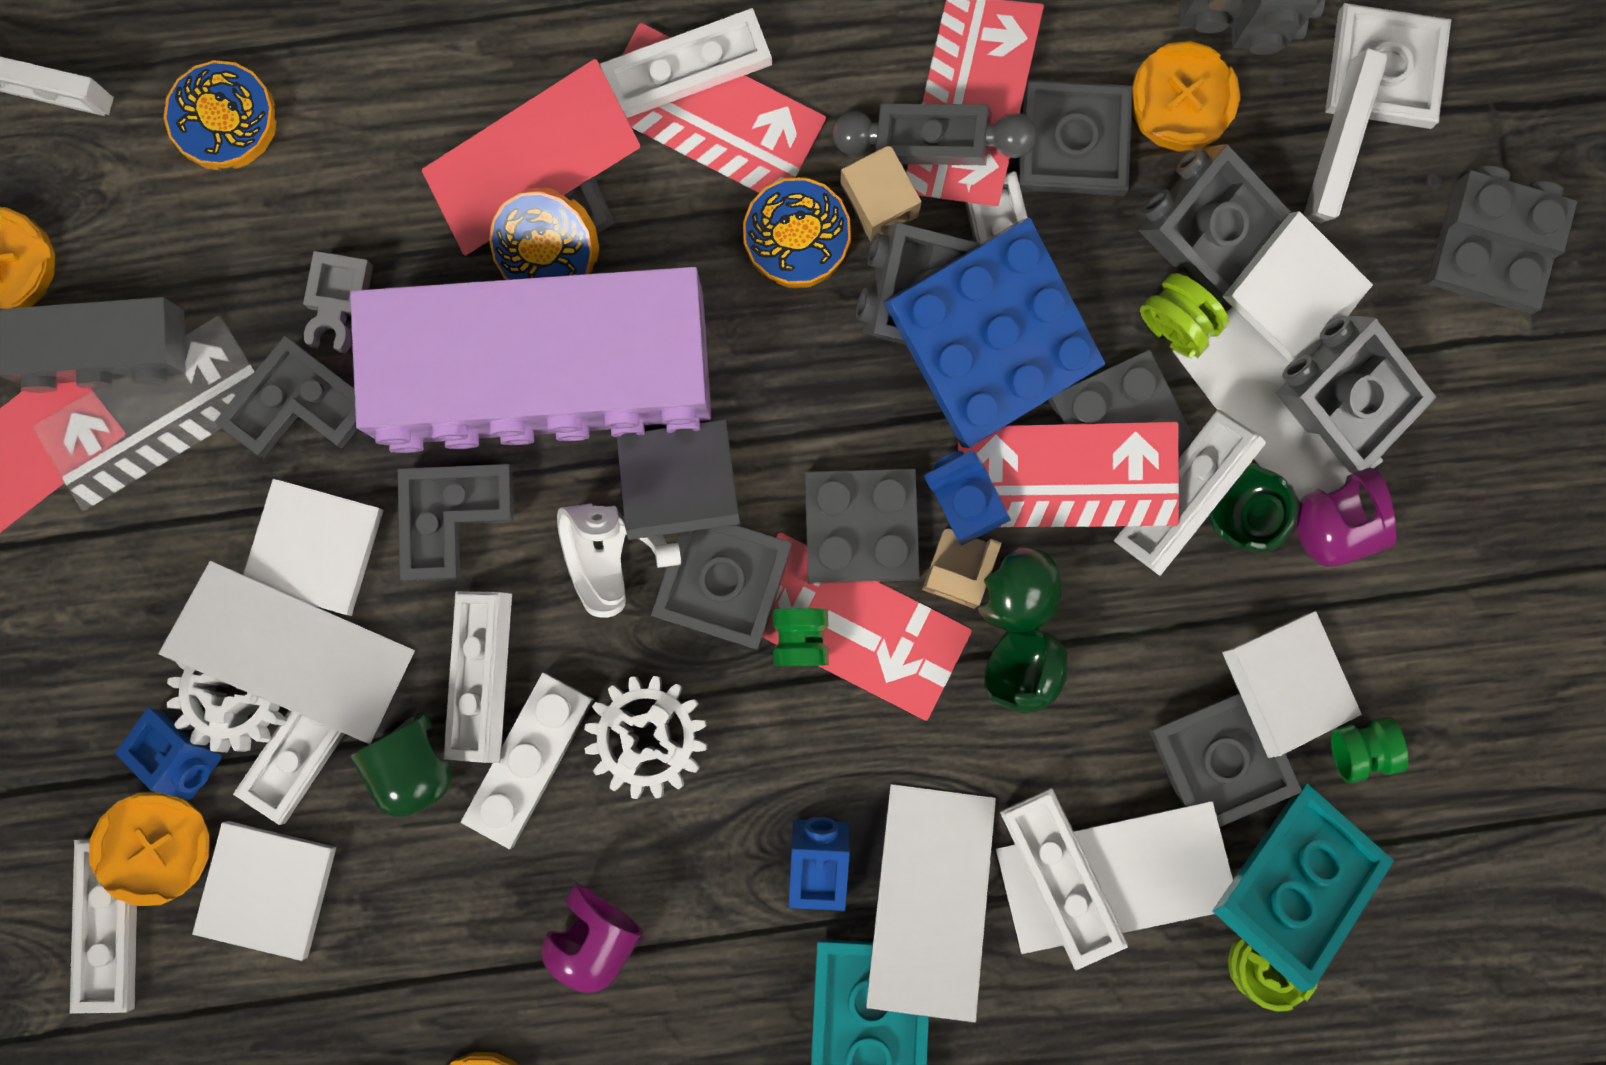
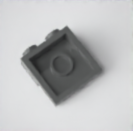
[1178,0,1325,55]
[1138,144,1292,303]
[1427,166,1578,315]
[856,223,980,345]
[1276,316,1436,473]

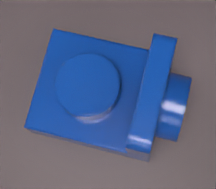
[924,451,1011,545]
[115,707,222,800]
[788,817,850,911]

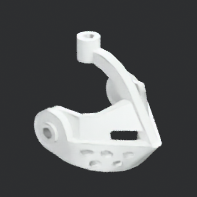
[557,503,681,618]

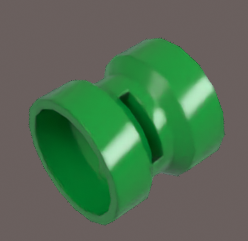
[773,608,829,666]
[1331,717,1408,783]

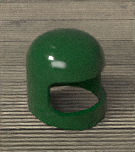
[350,711,452,817]

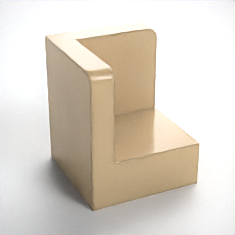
[840,146,921,242]
[922,529,1002,609]

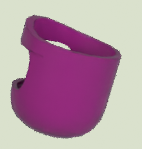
[1296,467,1397,567]
[541,882,643,993]

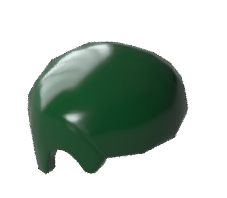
[1209,463,1301,553]
[978,547,1062,632]
[984,629,1069,714]

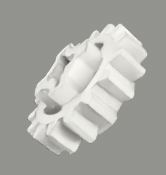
[167,662,287,753]
[584,676,708,799]

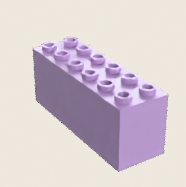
[350,267,712,453]

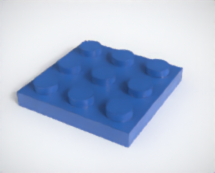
[883,218,1105,448]

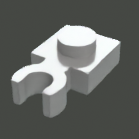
[303,251,373,354]

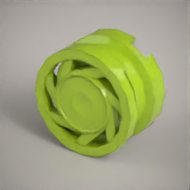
[1140,273,1230,359]
[1228,936,1318,1012]

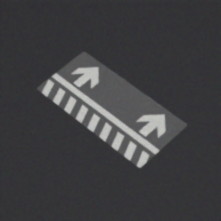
[33,316,254,511]

